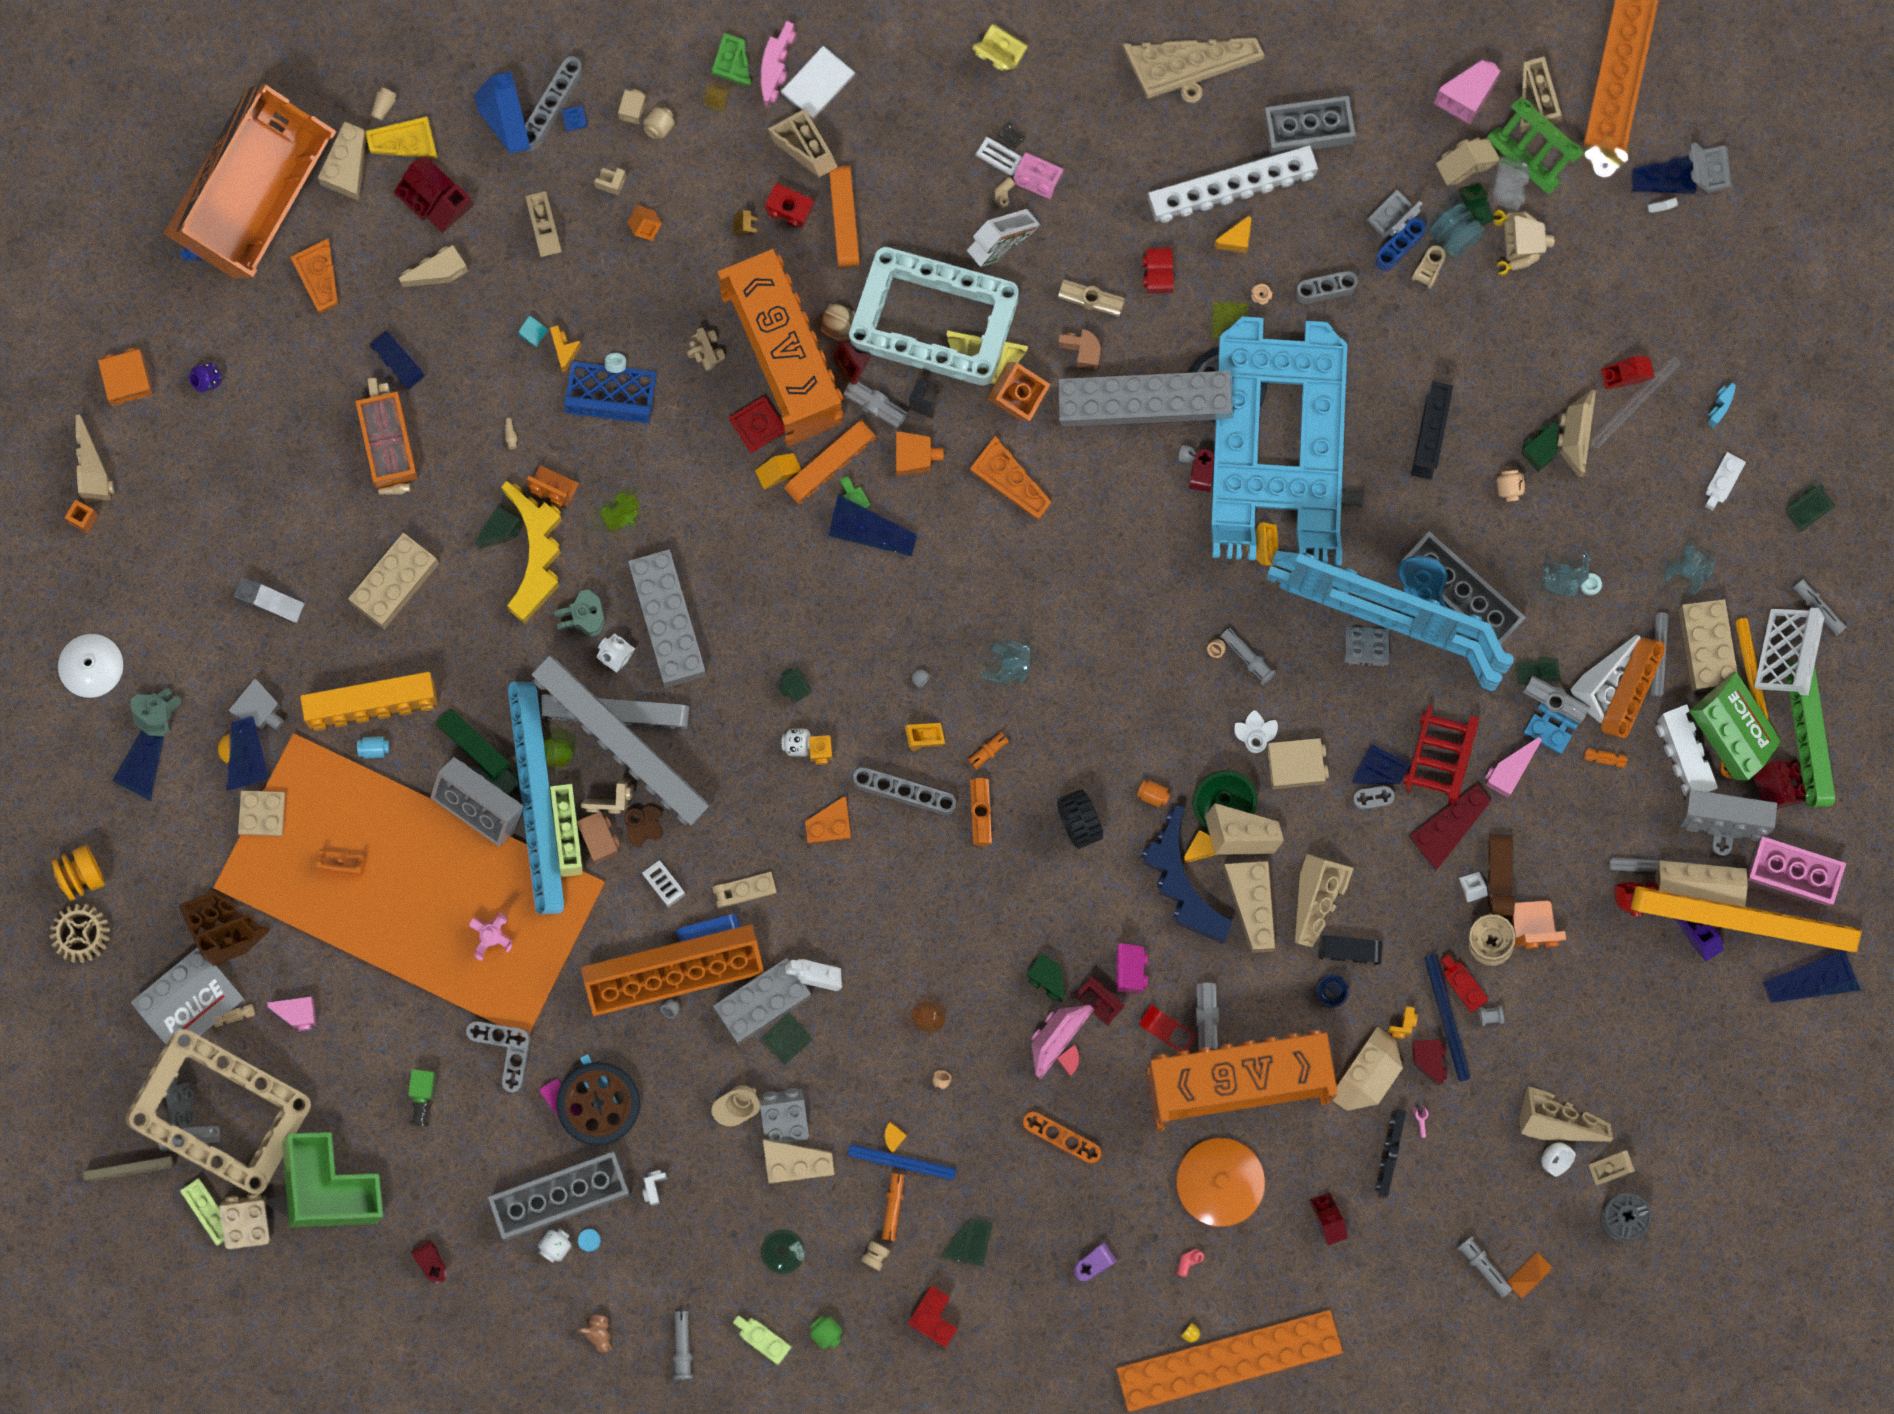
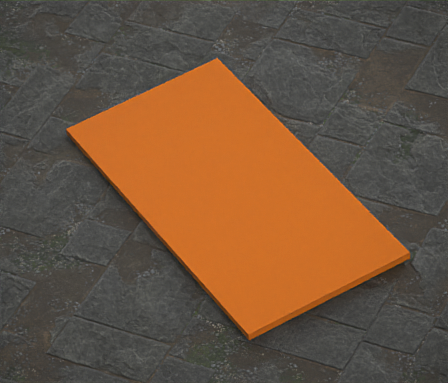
[213,733,605,1039]

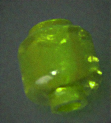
[544,739,573,767]

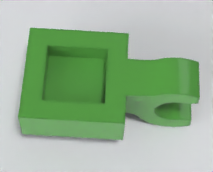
[840,476,871,516]

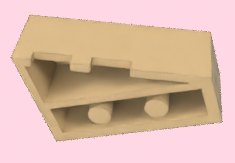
[1520,57,1562,134]
[318,122,367,201]

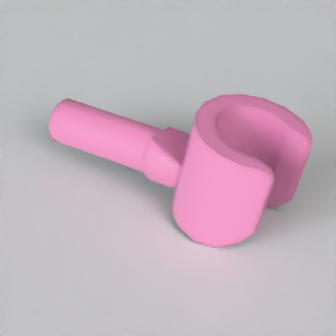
[1413,1105,1428,1138]

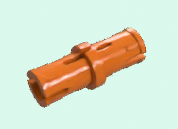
[967,732,1009,770]

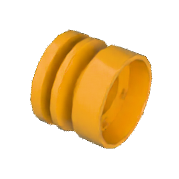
[51,844,106,901]

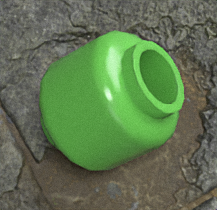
[810,1316,843,1349]

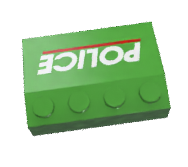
[1689,672,1781,780]

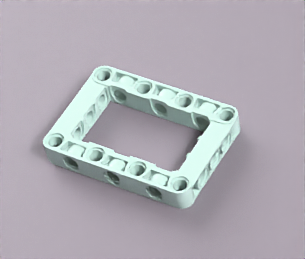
[849,247,1019,386]

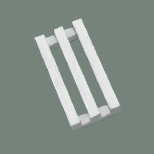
[976,137,1022,176]

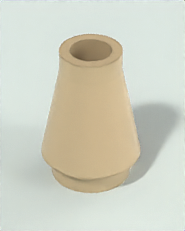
[371,87,397,120]

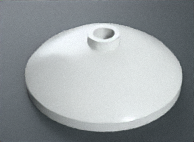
[58,634,123,698]

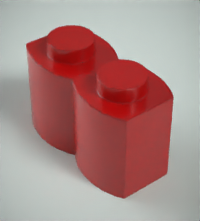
[1142,248,1173,294]

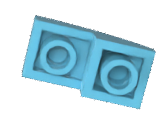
[1708,383,1736,429]

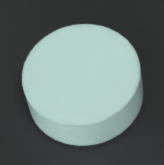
[605,353,626,373]
[1580,573,1602,596]

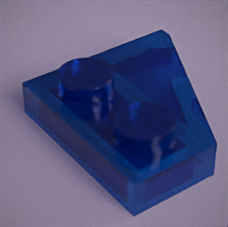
[1352,744,1410,785]

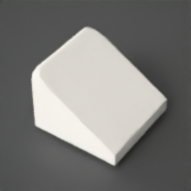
[1459,872,1488,903]

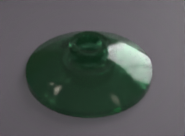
[761,1230,805,1274]

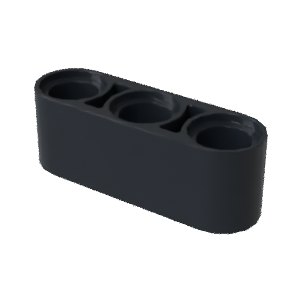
[1318,935,1383,965]

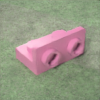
[1013,152,1064,199]

